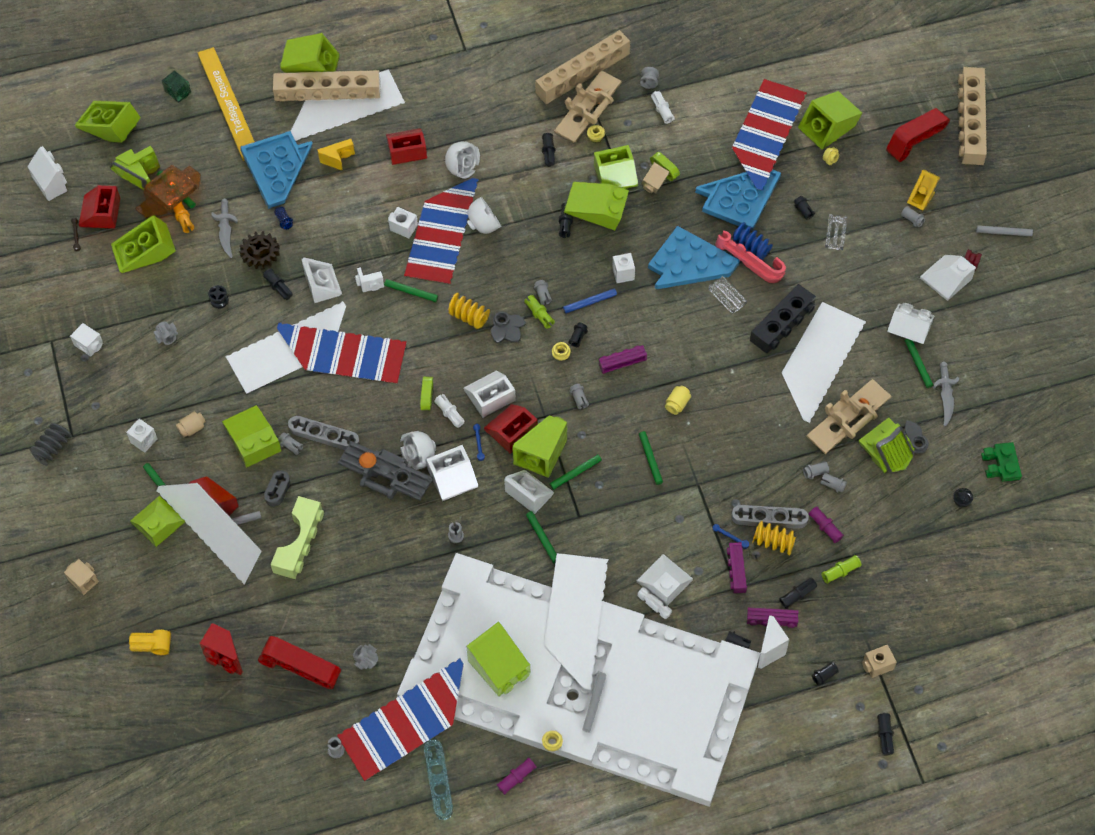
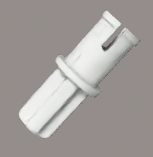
[651,91,674,124]
[434,394,464,428]

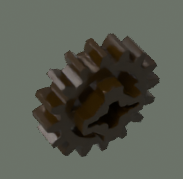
[239,231,280,269]

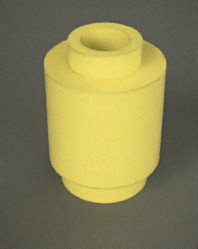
[665,386,691,415]

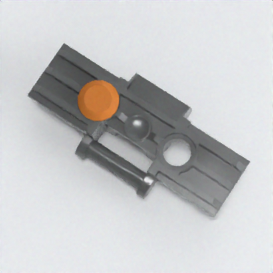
[338,441,433,501]

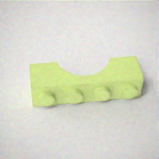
[271,496,324,579]

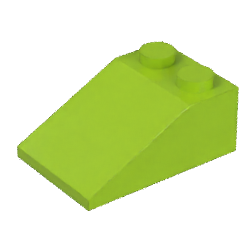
[74,101,141,143]
[564,182,629,231]
[111,215,176,273]
[222,405,281,468]

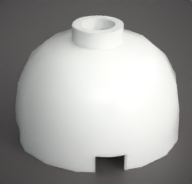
[445,141,480,179]
[467,197,501,234]
[400,431,436,470]

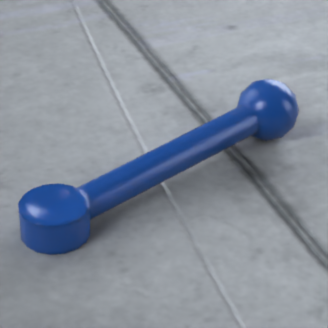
[473,424,485,461]
[712,524,749,549]

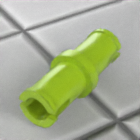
[524,295,555,329]
[821,555,861,584]

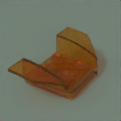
[135,165,201,218]

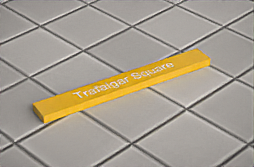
[197,47,255,161]

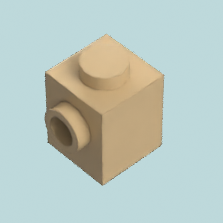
[641,162,669,194]
[64,559,99,595]
[862,644,897,678]

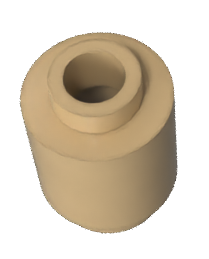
[176,411,206,438]

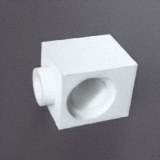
[388,207,418,238]
[612,253,635,283]
[70,323,103,356]
[126,419,157,453]

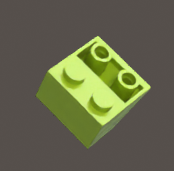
[594,145,638,189]

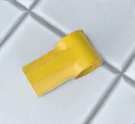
[129,630,171,655]

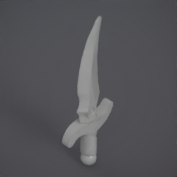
[211,199,238,258]
[933,362,959,426]

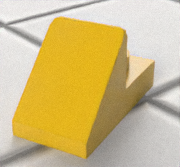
[317,139,355,170]
[907,170,940,211]

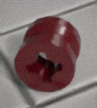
[964,249,982,271]

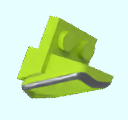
[110,146,161,192]
[859,418,914,473]

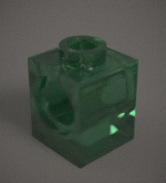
[162,70,191,103]

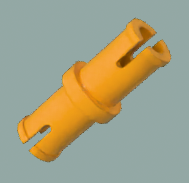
[170,199,194,233]

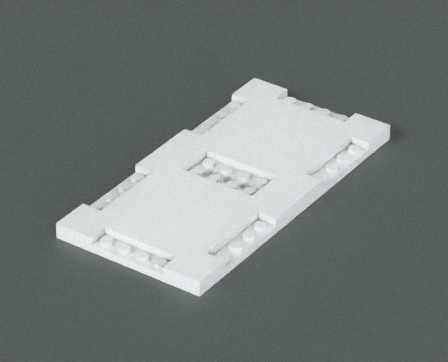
[397,553,761,807]

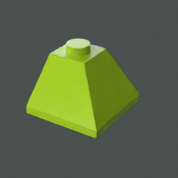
[130,495,185,547]

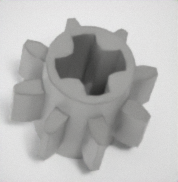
[153,322,178,345]
[353,644,378,670]

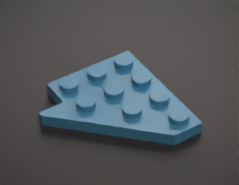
[240,131,312,209]
[695,170,781,231]
[648,226,740,289]

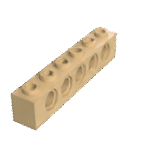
[535,30,630,105]
[958,67,987,165]
[273,70,380,101]

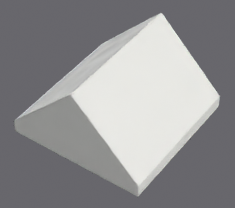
[302,258,342,303]
[504,470,554,514]
[758,615,789,668]

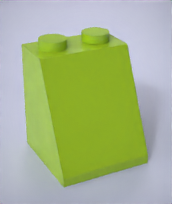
[280,33,340,73]
[798,91,862,150]
[513,415,567,478]
[466,621,531,697]

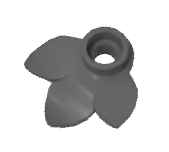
[491,311,526,343]
[904,421,929,454]

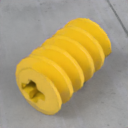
[448,293,490,329]
[752,520,796,556]

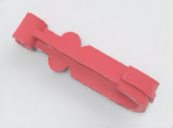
[715,231,786,284]

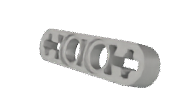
[288,416,360,450]
[731,505,809,529]

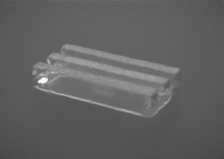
[825,214,847,250]
[708,276,747,314]

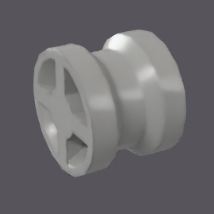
[640,67,659,89]

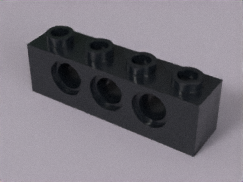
[750,284,816,354]

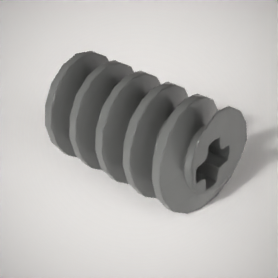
[30,423,72,466]

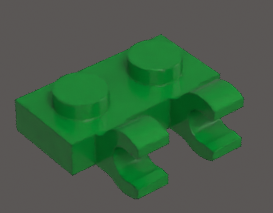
[981,442,1022,482]

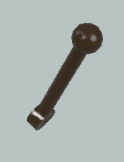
[71,218,81,251]

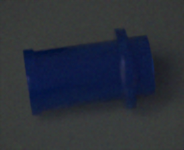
[274,207,293,230]

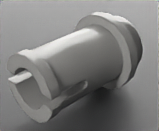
[901,206,925,227]
[534,280,552,305]
[570,384,589,409]
[278,432,303,455]
[803,461,829,480]
[820,472,847,493]
[448,522,464,543]
[328,737,345,758]

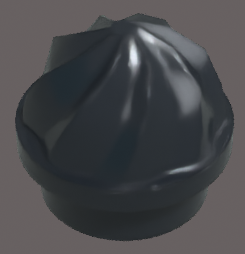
[953,488,973,507]

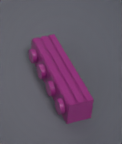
[599,345,647,374]
[726,542,747,594]
[747,607,798,628]

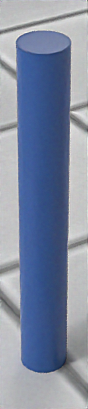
[563,288,617,314]

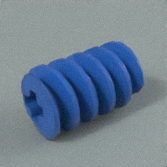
[732,222,773,260]

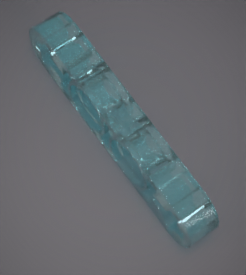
[424,739,453,820]

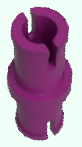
[808,506,844,543]
[497,758,537,795]

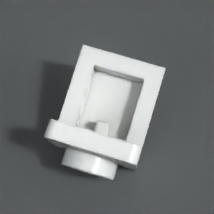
[355,267,384,292]

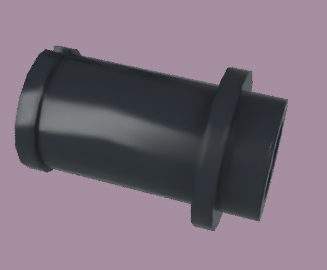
[794,196,815,220]
[568,322,588,348]
[725,631,751,649]
[812,662,839,685]

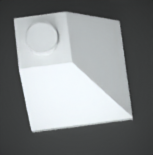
[920,255,976,301]
[637,554,693,606]

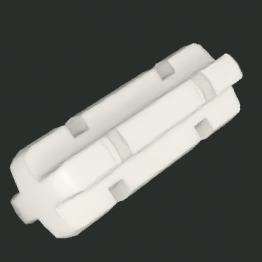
[637,587,672,619]

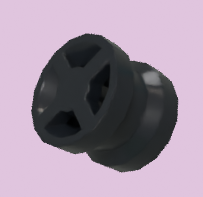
[208,285,229,309]

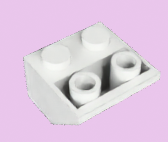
[27,146,67,201]
[887,303,934,344]
[464,371,516,418]
[426,445,478,501]

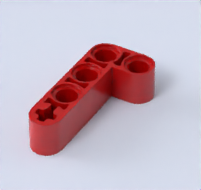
[886,108,950,162]
[258,636,341,689]

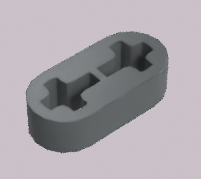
[264,471,290,507]

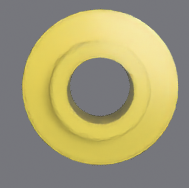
[587,125,605,142]
[823,147,839,165]
[552,342,571,361]
[542,731,563,751]

